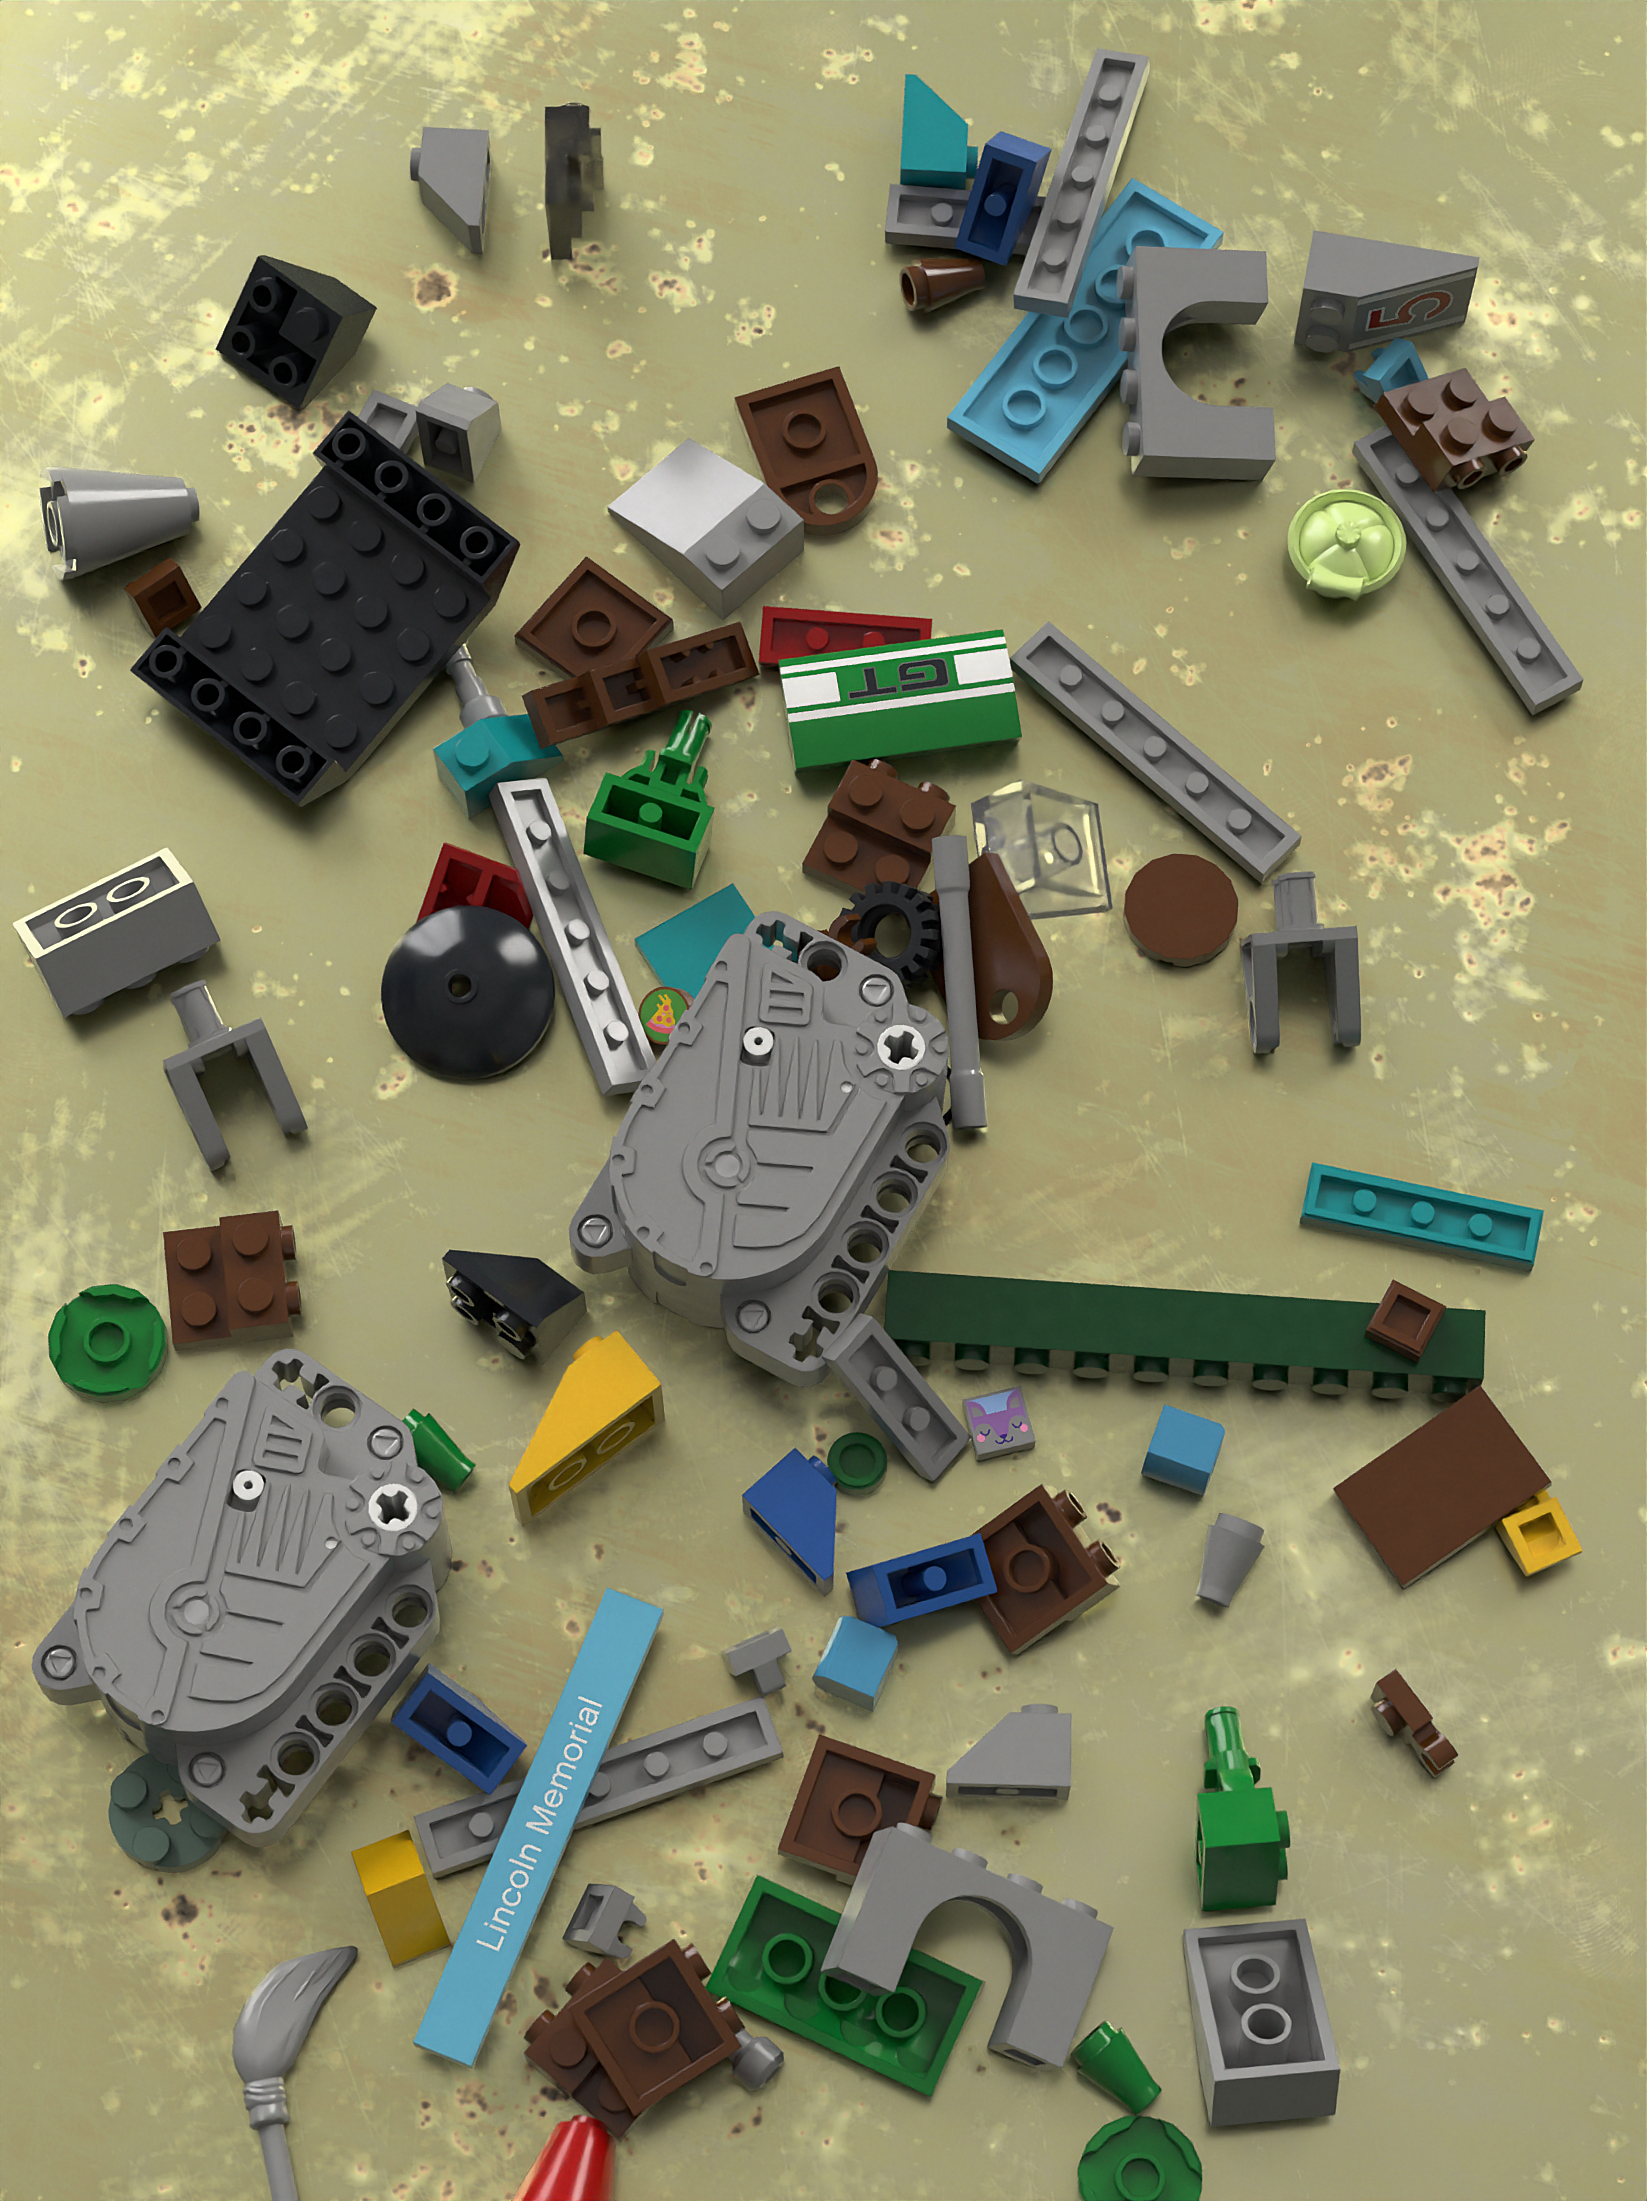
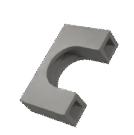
[1116,246,1276,480]
[820,1823,1114,2071]

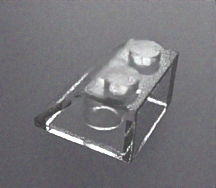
[971,779,1113,920]

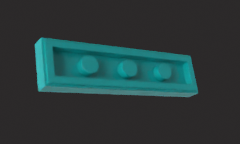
[1299,1162,1544,1272]

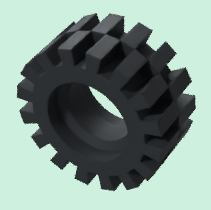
[839,881,943,989]

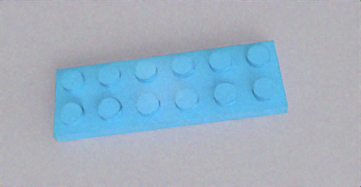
[947,178,1224,484]

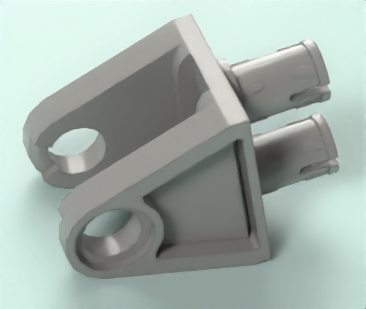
[1240,871,1361,1054]
[163,979,308,1171]

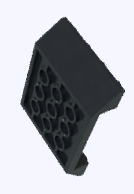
[130,410,521,807]

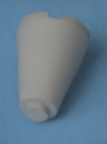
[40,466,200,580]

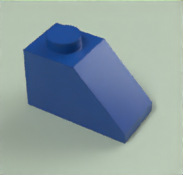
[954,131,1052,266]
[742,1447,837,1597]
[846,1533,998,1627]
[391,1663,527,1795]

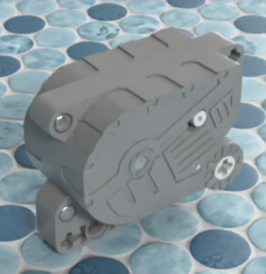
[569,911,950,1388]
[32,1349,453,1847]

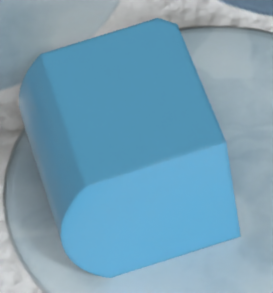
[1141,1404,1225,1496]
[812,1616,898,1712]

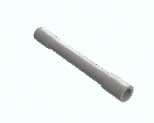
[932,835,988,1129]

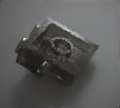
[545,102,605,260]

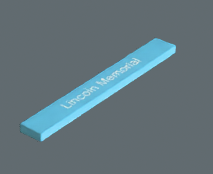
[413,1588,664,2069]

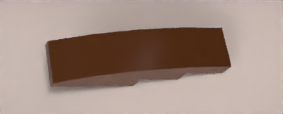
[522,621,760,750]

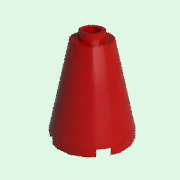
[511,2115,616,2201]

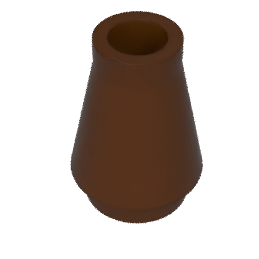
[899,256,985,313]

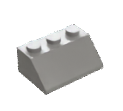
[12,847,221,1018]

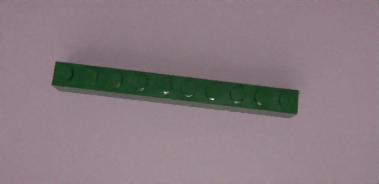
[884,1270,1486,1403]

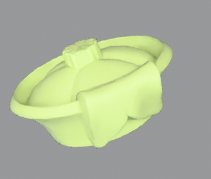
[1287,489,1406,601]

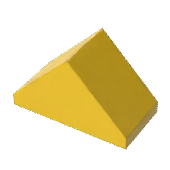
[351,1829,452,1968]

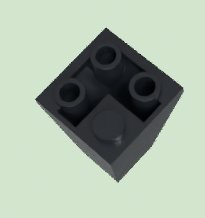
[216,255,377,410]
[442,1249,587,1365]

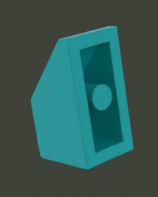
[900,74,978,190]
[433,714,564,820]

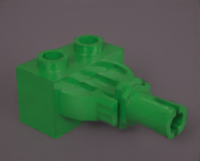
[583,710,715,890]
[1194,1706,1290,1912]

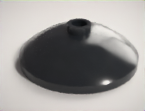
[381,905,555,1080]

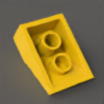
[508,1330,665,1527]

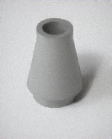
[1195,1513,1265,1608]

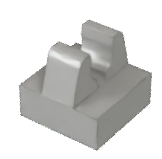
[720,1627,792,1696]
[562,1883,647,1958]

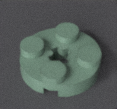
[108,1753,228,1873]

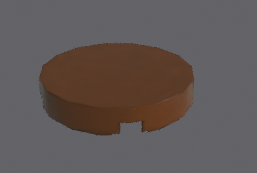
[1123,853,1239,967]

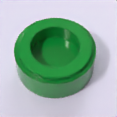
[827,1432,887,1496]

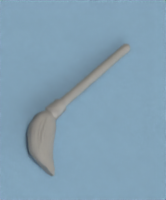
[232,1946,358,2201]

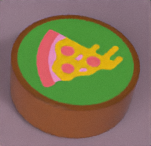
[638,987,694,1045]

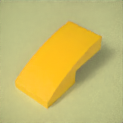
[1495,1490,1583,1577]

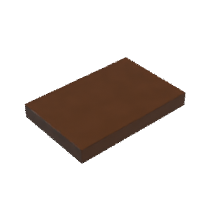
[1333,1385,1552,1589]

